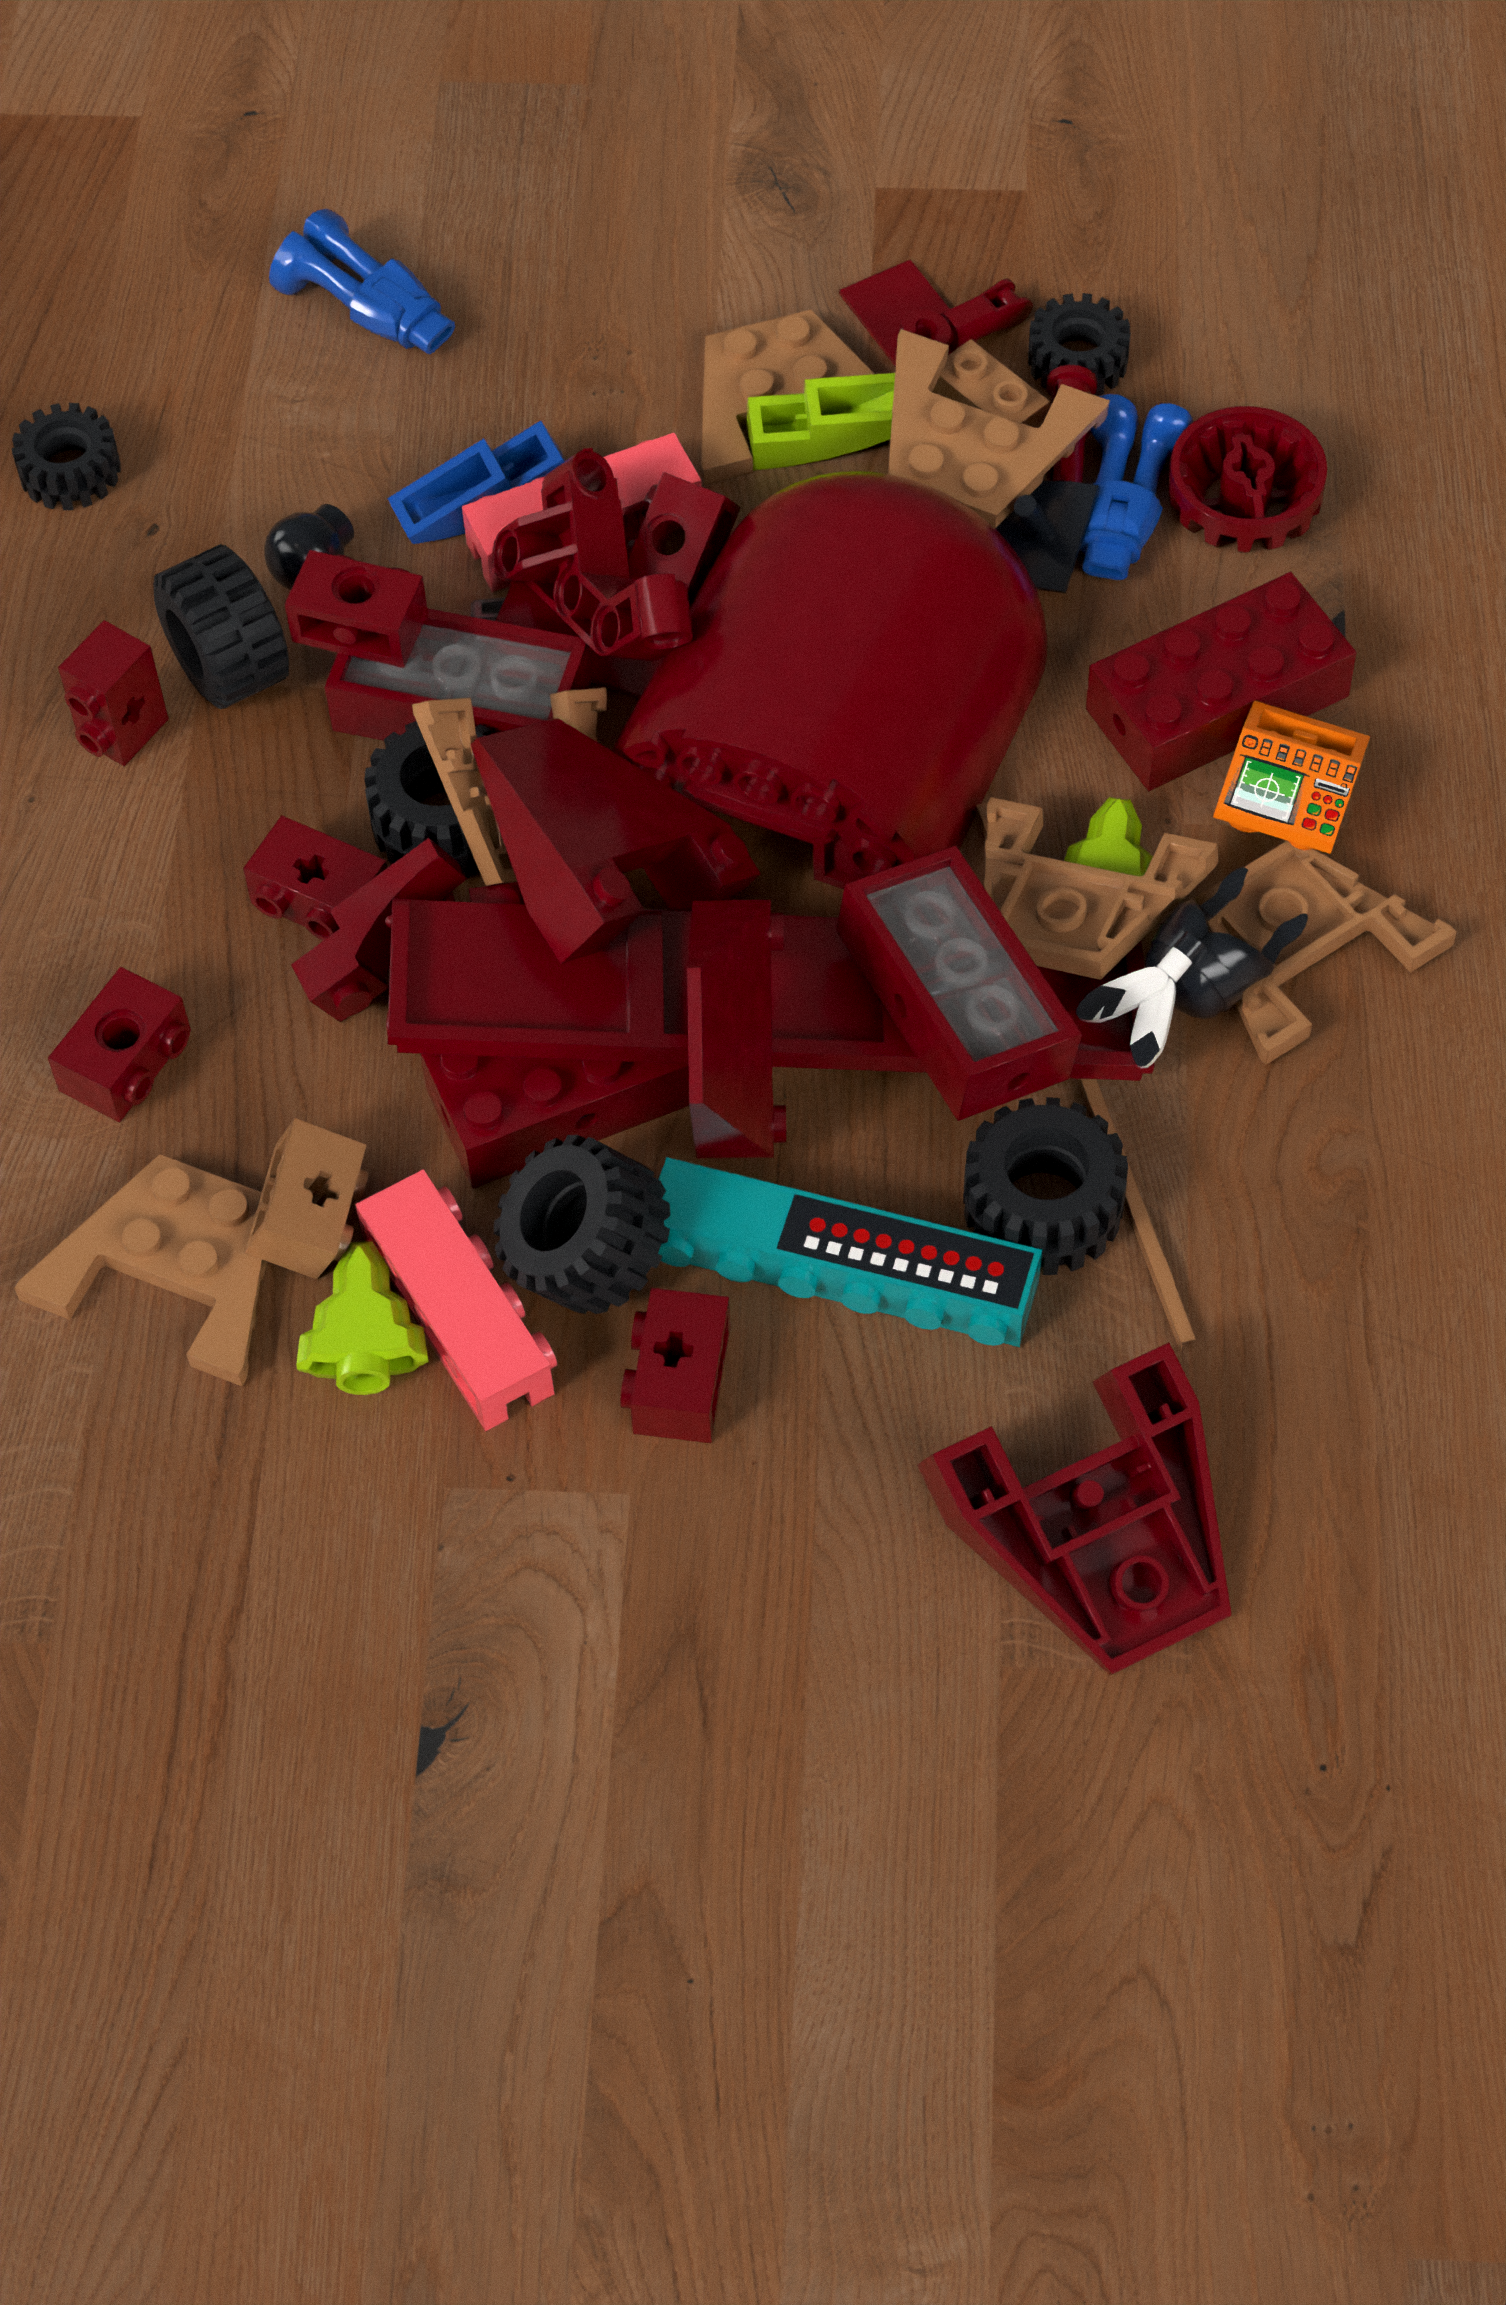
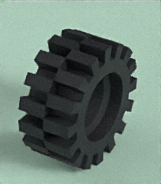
[1028,293,1131,396]
[12,403,121,511]

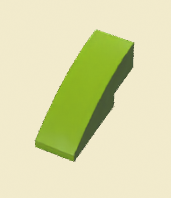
[746,373,895,471]

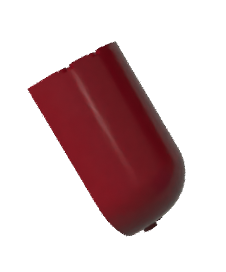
[611,471,1047,889]

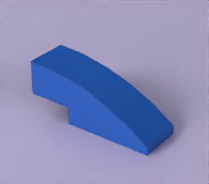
[387,420,566,544]

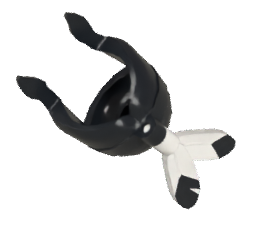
[1076,867,1308,1068]

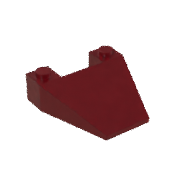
[470,718,761,964]
[687,900,787,1159]
[917,1342,1232,1675]

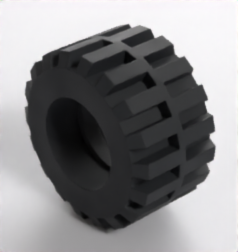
[153,544,289,709]
[364,721,491,878]
[963,1097,1128,1275]
[494,1135,671,1314]

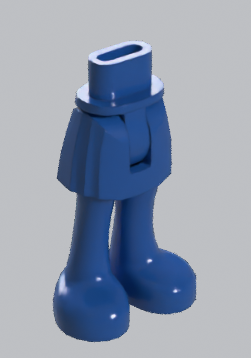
[269,209,455,354]
[1080,394,1194,580]

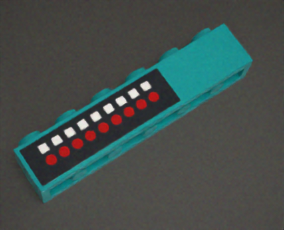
[658,1157,1042,1347]

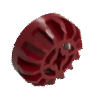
[1169,406,1327,553]

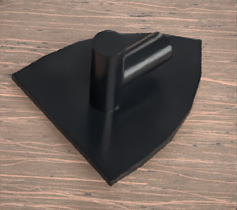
[995,481,1099,594]

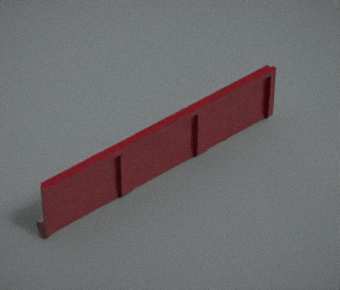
[385,898,1155,1081]

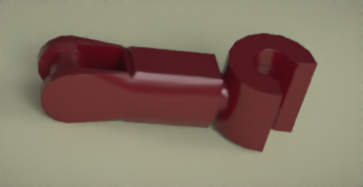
[893,278,1033,367]

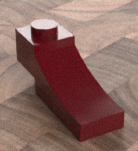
[291,838,467,1023]

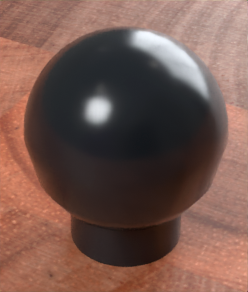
[264,504,354,590]

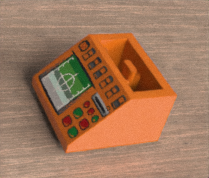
[1213,700,1370,854]

